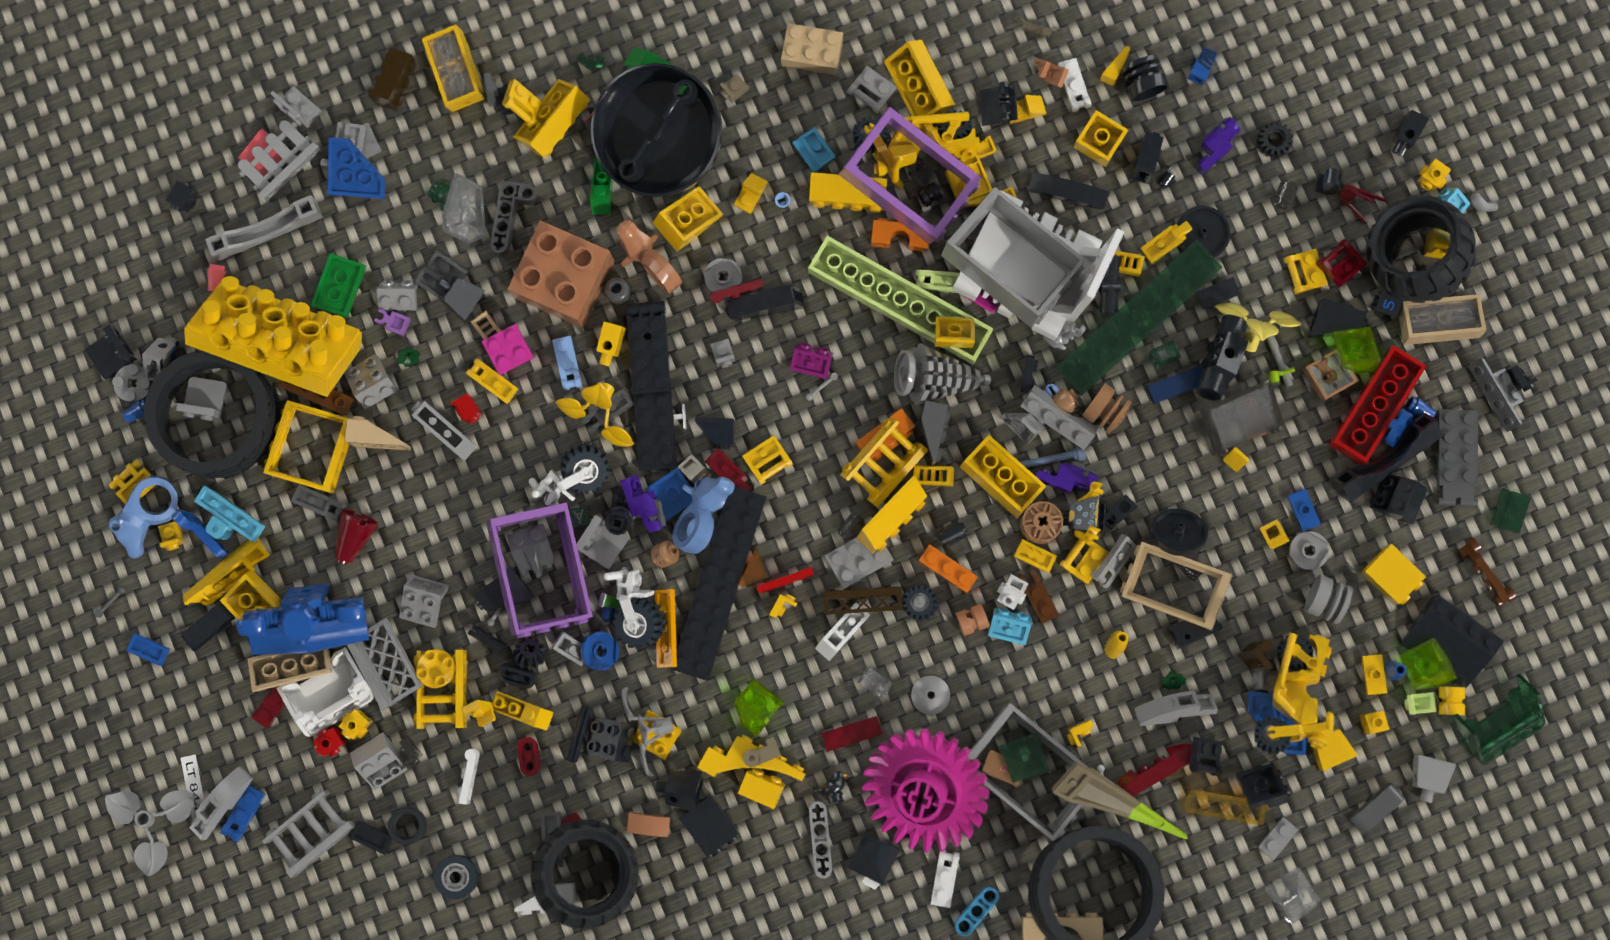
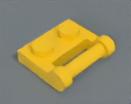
[502,79,542,128]
[1283,249,1328,295]
[742,435,793,485]
[1059,538,1109,585]

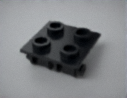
[980,81,1018,126]

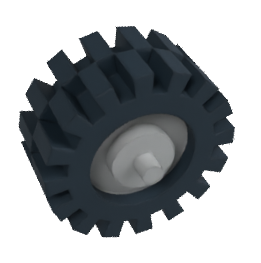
[902,585,939,621]

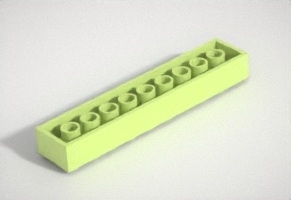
[808,236,993,365]

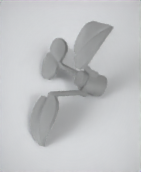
[622,687,674,777]
[105,790,195,876]

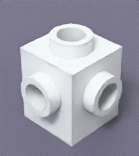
[997,574,1028,610]

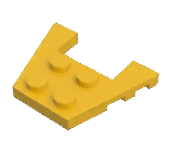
[945,136,1017,207]

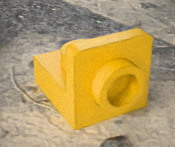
[158,522,184,551]
[769,593,797,619]
[462,700,496,727]
[1067,720,1094,748]

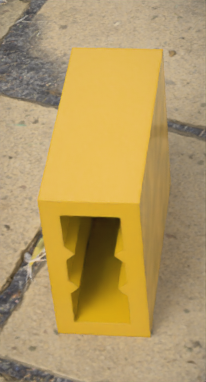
[1360,544,1426,605]

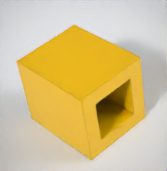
[1260,519,1289,550]

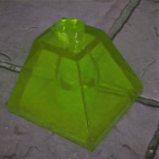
[1399,638,1457,690]
[734,679,784,737]

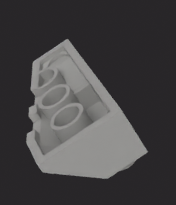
[1000,413,1045,445]

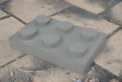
[825,537,894,589]

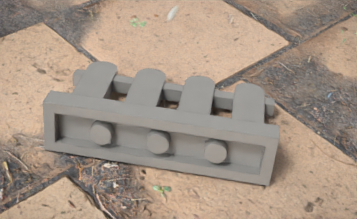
[238,120,321,201]

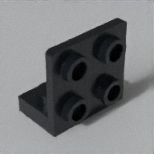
[85,325,137,380]

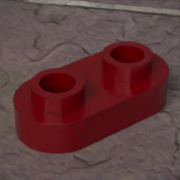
[518,737,540,776]

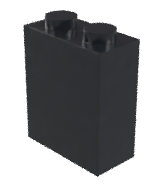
[679,795,739,857]

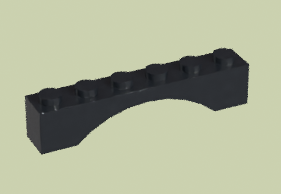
[1332,412,1443,503]

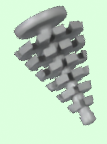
[894,343,991,405]

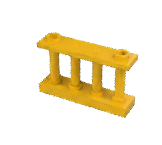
[840,417,928,508]
[414,650,467,729]

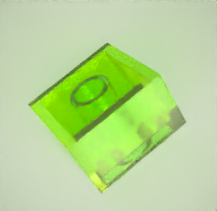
[1332,327,1381,374]

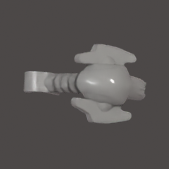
[1043,322,1086,350]

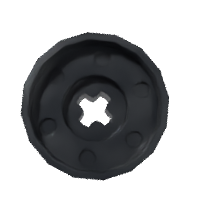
[1121,55,1169,102]

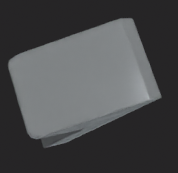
[551,631,583,666]

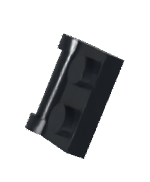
[1189,736,1222,776]

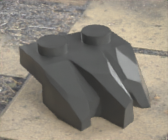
[507,524,554,579]

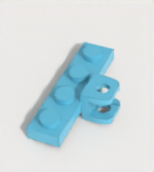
[194,485,265,542]

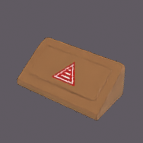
[982,750,1026,787]

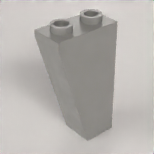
[411,400,477,461]

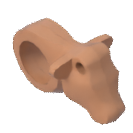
[615,219,683,294]

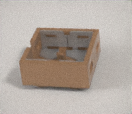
[1302,348,1359,402]

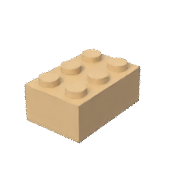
[781,23,843,76]

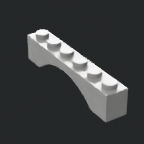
[205,195,323,261]

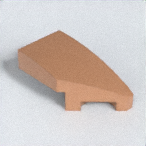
[1034,57,1069,88]

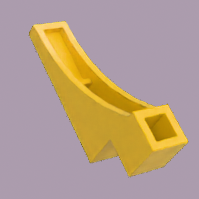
[697,734,806,781]

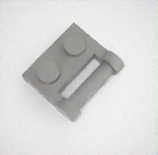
[847,66,897,114]

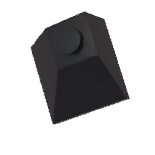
[695,417,736,450]
[847,832,900,885]

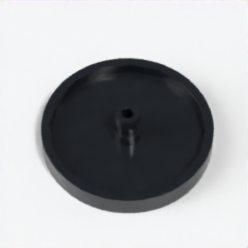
[1177,206,1231,261]
[1151,509,1208,556]

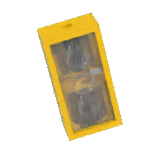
[422,24,486,112]

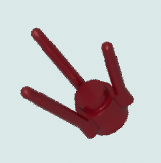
[1339,183,1387,224]

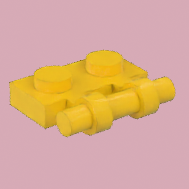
[108,459,155,504]

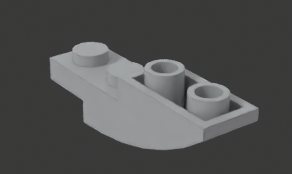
[1135,691,1218,726]
[189,766,253,840]

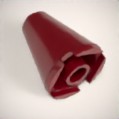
[334,509,379,565]

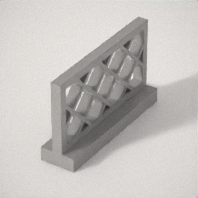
[347,618,423,710]

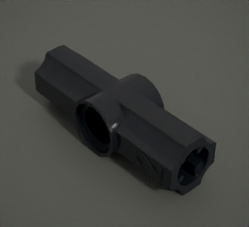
[1099,255,1121,313]

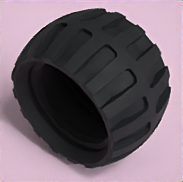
[1366,195,1476,303]
[530,819,639,929]

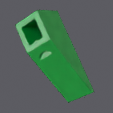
[590,157,613,215]

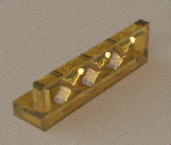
[1184,789,1269,826]

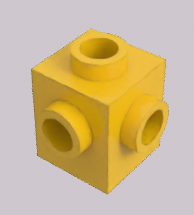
[1417,159,1451,192]
[339,709,373,740]

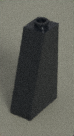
[726,284,805,321]

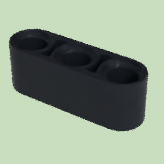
[181,602,236,651]

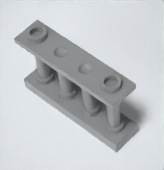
[262,790,356,878]

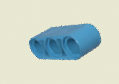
[954,886,999,936]

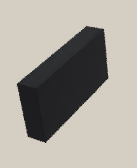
[350,820,393,855]

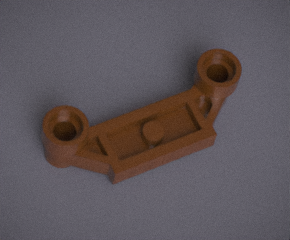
[1458,538,1517,608]

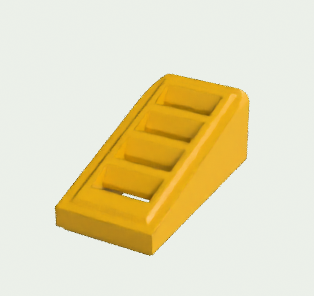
[1100,46,1130,86]
[1114,251,1145,277]
[913,465,954,487]

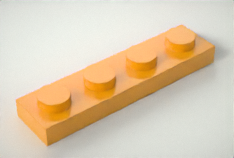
[654,589,677,668]

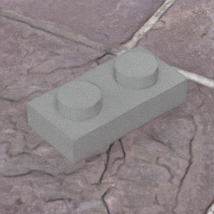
[1257,817,1298,860]

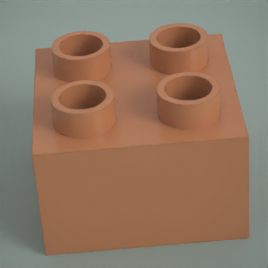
[508,220,615,329]

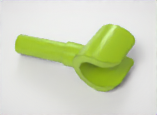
[1268,367,1295,383]

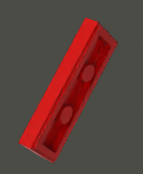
[757,567,814,594]

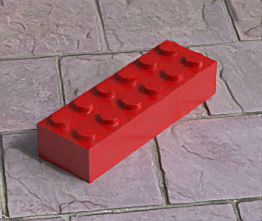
[1328,345,1427,465]

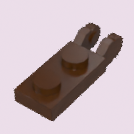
[1018,568,1059,624]

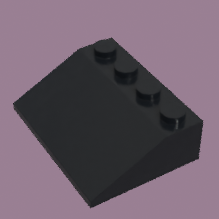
[1400,595,1504,689]

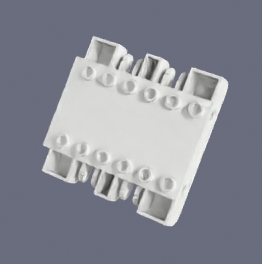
[951,190,1124,340]

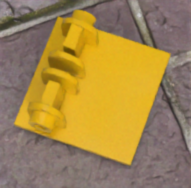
[633,710,682,760]

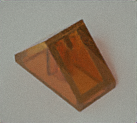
[738,550,768,587]

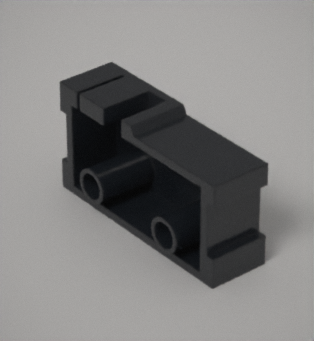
[1167,608,1223,650]

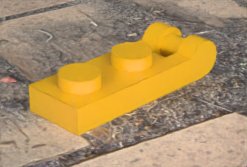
[465,358,519,404]

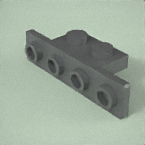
[1468,358,1524,432]

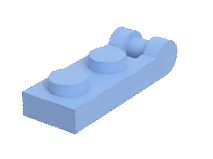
[552,336,583,391]

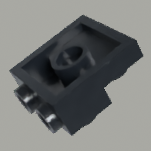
[1236,763,1291,809]

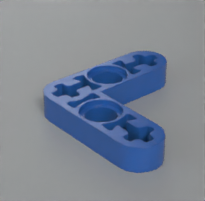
[172,509,228,560]

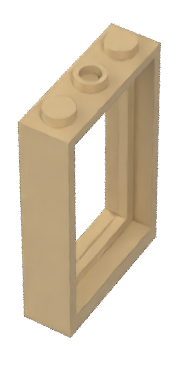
[1120,542,1232,630]

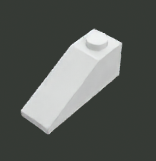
[815,603,870,661]

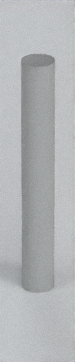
[1266,336,1293,387]

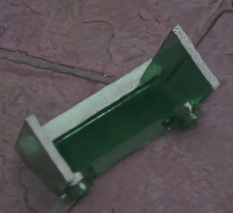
[1454,673,1546,765]

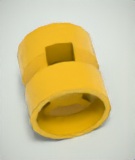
[1439,687,1465,715]

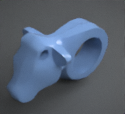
[108,475,178,559]
[673,476,734,554]

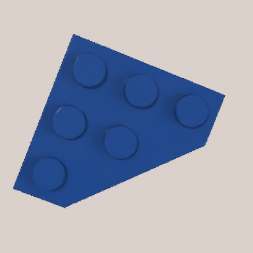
[328,137,386,199]
[1247,692,1307,755]

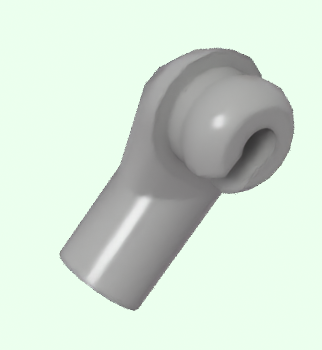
[1470,193,1498,212]

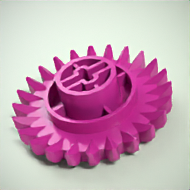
[862,728,989,853]

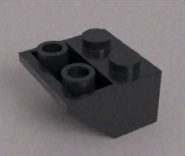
[1370,474,1428,524]

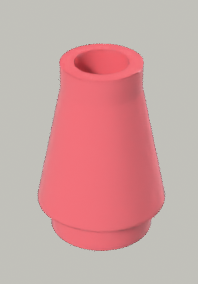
[207,264,226,291]

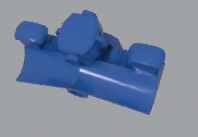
[236,583,369,655]

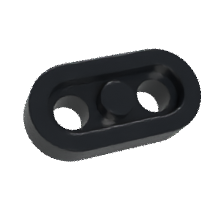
[1020,355,1038,393]
[497,663,537,689]

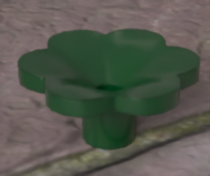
[397,347,420,367]
[1161,670,1186,689]

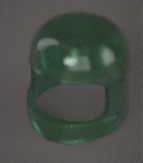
[428,179,463,215]

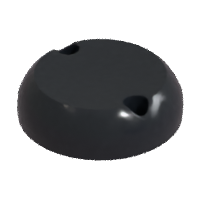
[591,63,723,197]

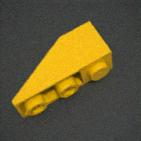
[492,691,554,730]

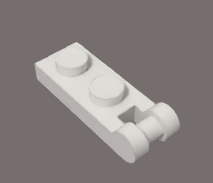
[1058,58,1092,112]
[457,749,480,805]
[930,850,960,908]

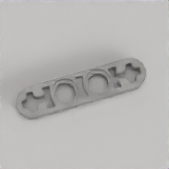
[809,801,832,879]

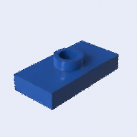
[1287,489,1321,532]
[126,633,171,666]

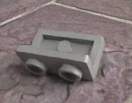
[377,280,418,310]

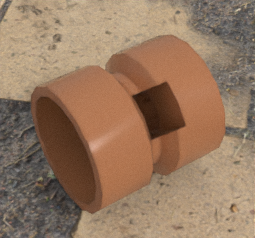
[955,604,990,636]

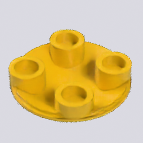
[416,649,455,688]

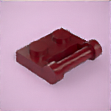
[1316,239,1367,288]

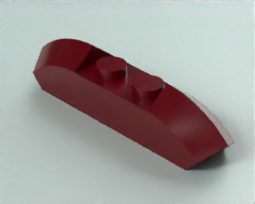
[1116,744,1192,796]

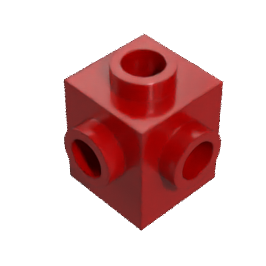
[313,727,347,757]

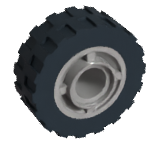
[434,855,479,899]

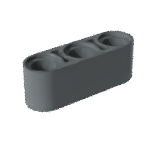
[1349,782,1405,835]

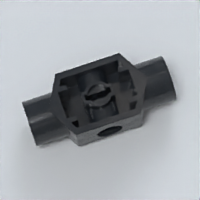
[1196,314,1248,401]

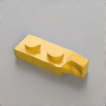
[1140,221,1192,264]

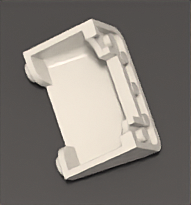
[277,647,374,737]

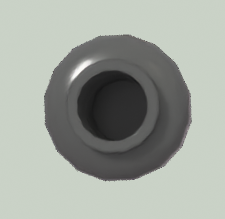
[605,277,630,304]

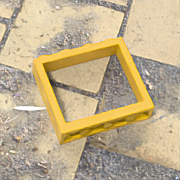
[263,400,350,494]

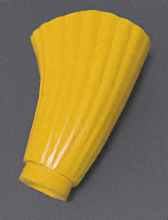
[1104,631,1128,659]

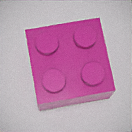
[482,324,535,375]

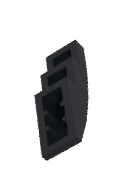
[1028,172,1110,210]

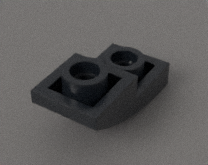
[1196,277,1241,310]

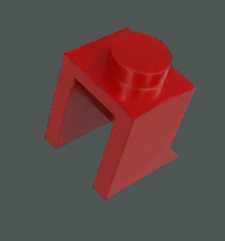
[449,393,482,425]

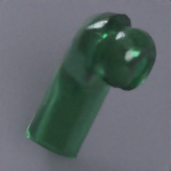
[576,53,605,70]

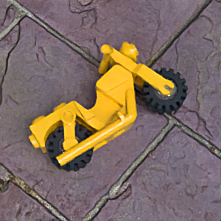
[853,110,980,189]
[1254,633,1334,755]

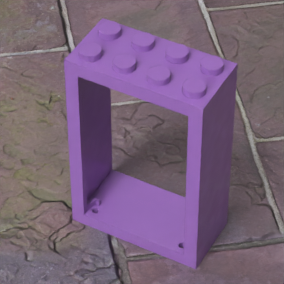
[838,107,981,244]
[486,503,593,639]

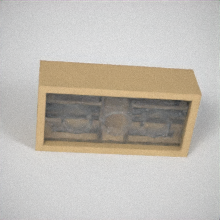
[1398,294,1486,345]

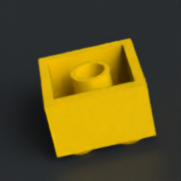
[1073,110,1128,167]

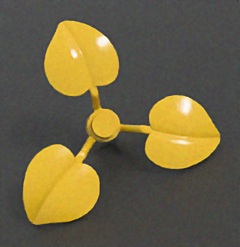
[555,382,634,447]

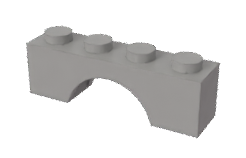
[1020,385,1098,450]

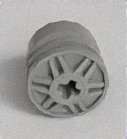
[1304,574,1353,624]

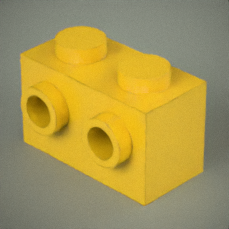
[738,768,786,809]

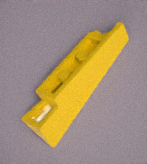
[183,537,270,605]

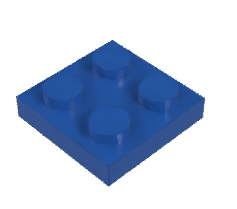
[646,468,693,521]

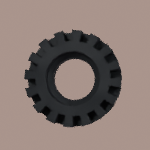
[1256,121,1293,158]

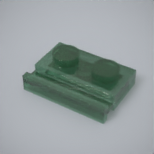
[1490,488,1531,534]

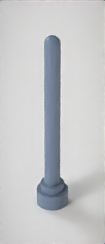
[1020,446,1086,468]

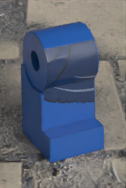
[1188,47,1217,86]

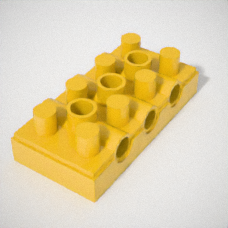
[184,276,362,397]

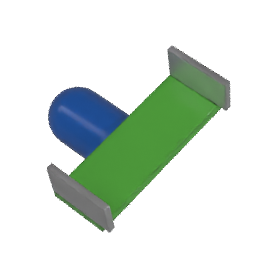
[597,592,633,622]

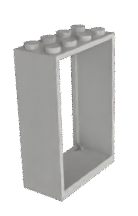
[941,187,1086,328]
[968,703,1089,842]

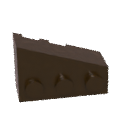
[367,47,416,111]

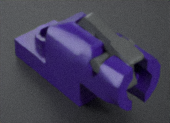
[1197,117,1241,175]
[1035,461,1098,494]
[620,474,667,533]

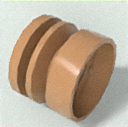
[1082,383,1132,435]
[1020,501,1063,544]

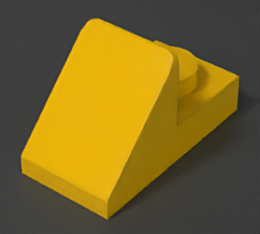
[1009,95,1046,124]
[734,173,768,215]

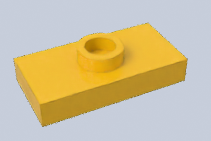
[1013,539,1057,573]
[1361,654,1388,695]

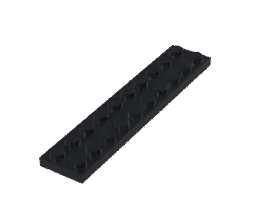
[671,486,767,681]

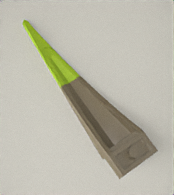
[1052,761,1187,839]

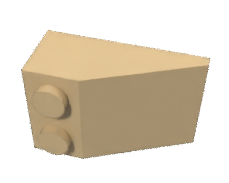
[345,416,411,451]

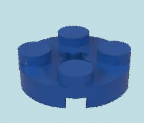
[1382,409,1413,447]
[580,632,619,671]

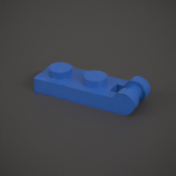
[220,785,266,843]

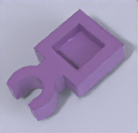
[374,309,411,337]

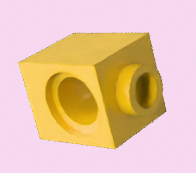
[1359,710,1390,735]

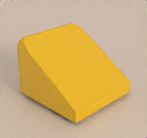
[1223,447,1249,472]

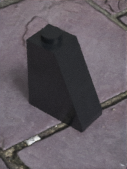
[1130,131,1164,184]
[1307,298,1368,338]
[474,567,537,612]

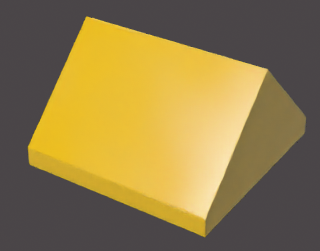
[934,317,975,348]

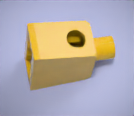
[596,322,628,367]
[1312,721,1358,771]

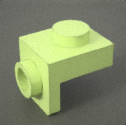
[1405,692,1437,715]

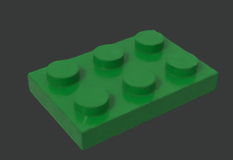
[310,253,367,319]

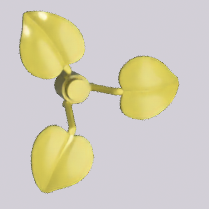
[1213,302,1301,352]

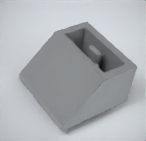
[350,733,408,790]

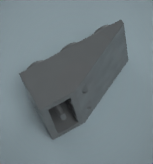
[920,400,951,466]

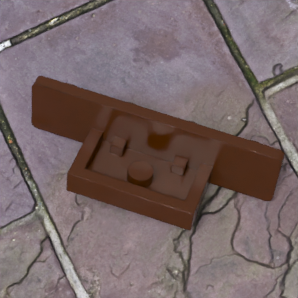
[277,380,354,416]

